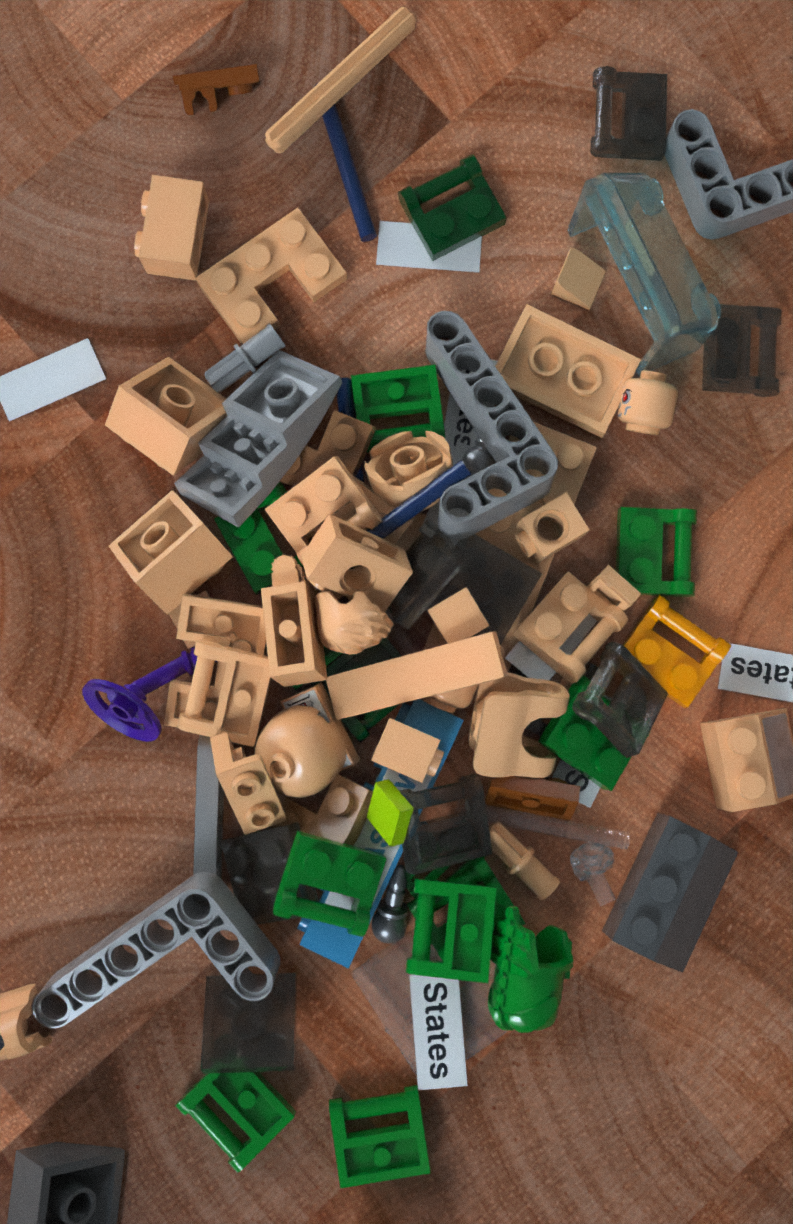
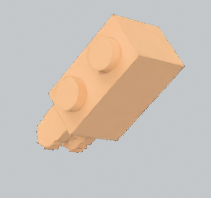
[261,554,327,687]

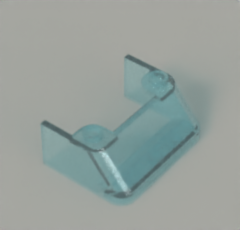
[567,173,721,376]

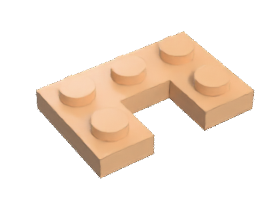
[195,207,347,344]
[164,594,267,727]

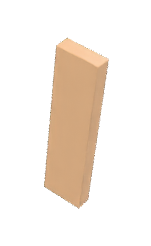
[326,631,508,720]

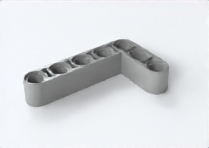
[663,109,793,240]
[425,311,558,540]
[32,872,281,1029]

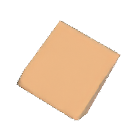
[551,247,606,310]

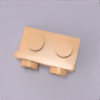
[210,732,286,835]

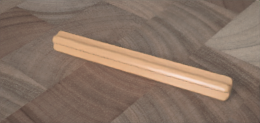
[265,7,416,153]

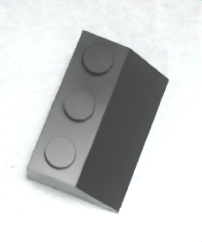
[602,812,738,972]
[7,1142,125,1224]

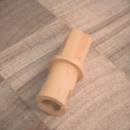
[481,821,560,901]

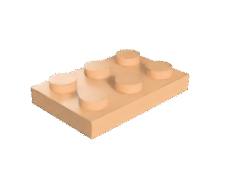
[495,304,641,438]

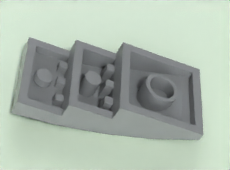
[174,350,342,528]

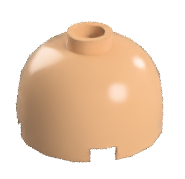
[364,431,453,512]
[254,705,346,798]

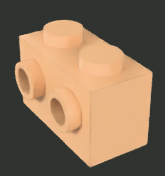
[134,175,210,280]

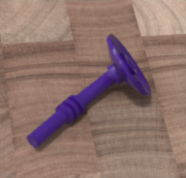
[82,647,218,742]

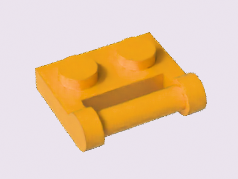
[613,595,731,708]

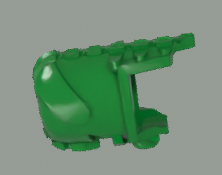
[488,906,574,1033]

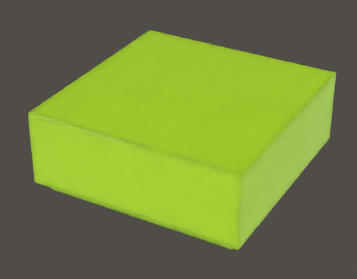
[366,779,414,847]

